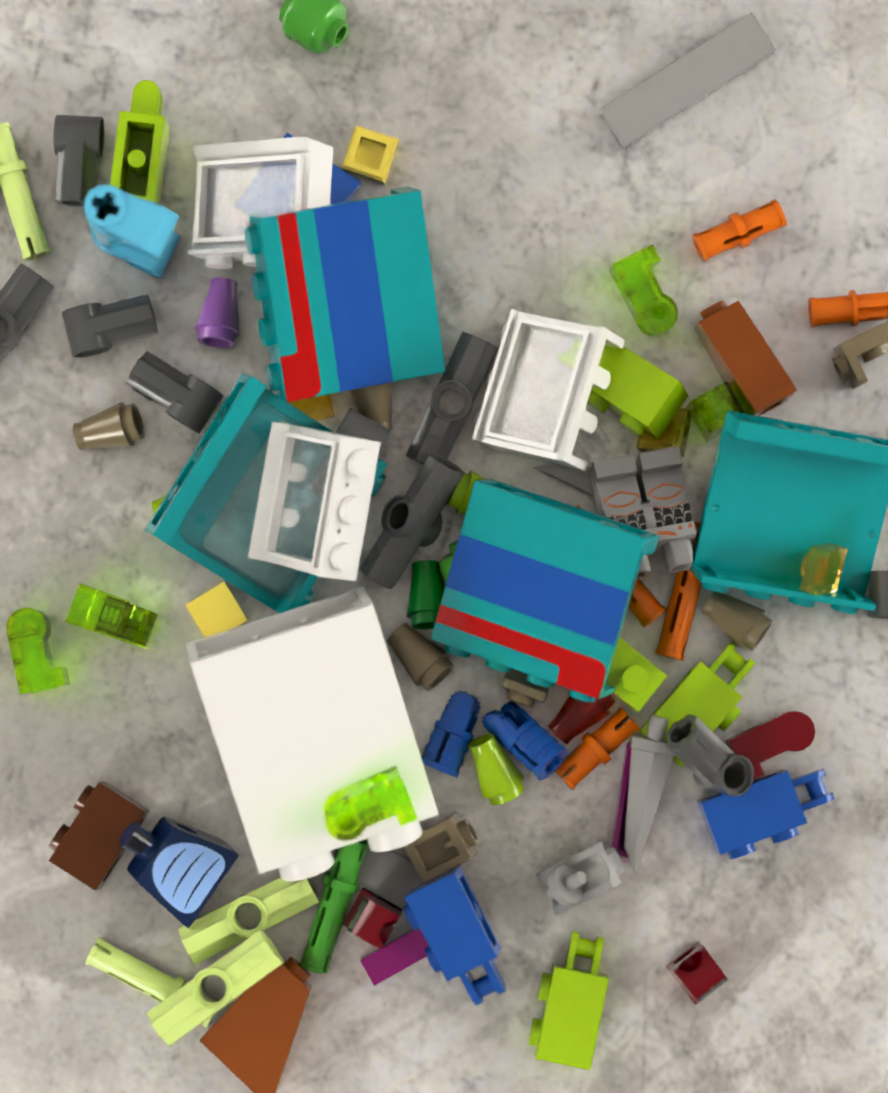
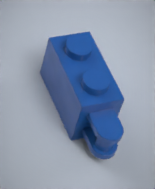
[697,768,835,860]
[403,866,506,1006]

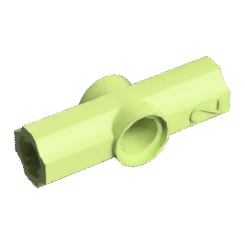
[178,877,320,965]
[146,930,284,1046]

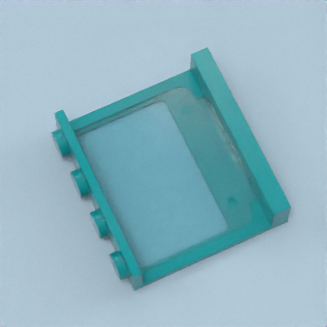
[145,374,388,613]

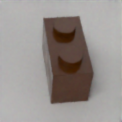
[49,781,150,891]

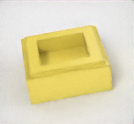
[342,126,399,185]
[185,581,249,637]

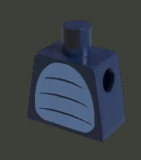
[119,817,239,928]

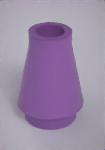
[195,277,240,348]

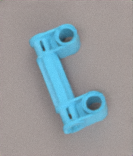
[84,185,181,278]

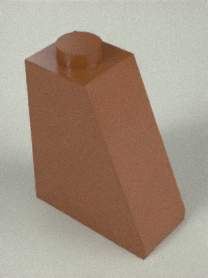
[694,300,797,416]
[199,956,312,1093]

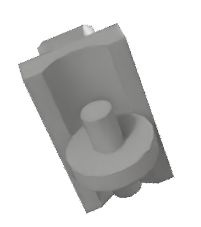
[536,842,625,916]

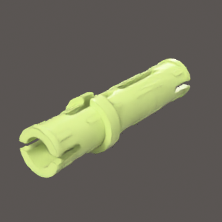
[0,123,52,261]
[85,937,219,1028]

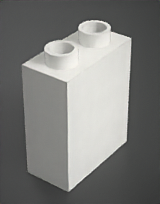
[186,586,439,881]

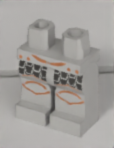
[588,446,697,580]

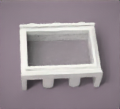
[188,136,333,269]
[472,309,625,472]
[248,422,381,581]

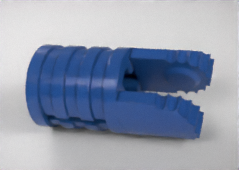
[421,690,481,778]
[482,701,568,780]

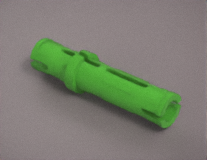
[299,839,369,974]

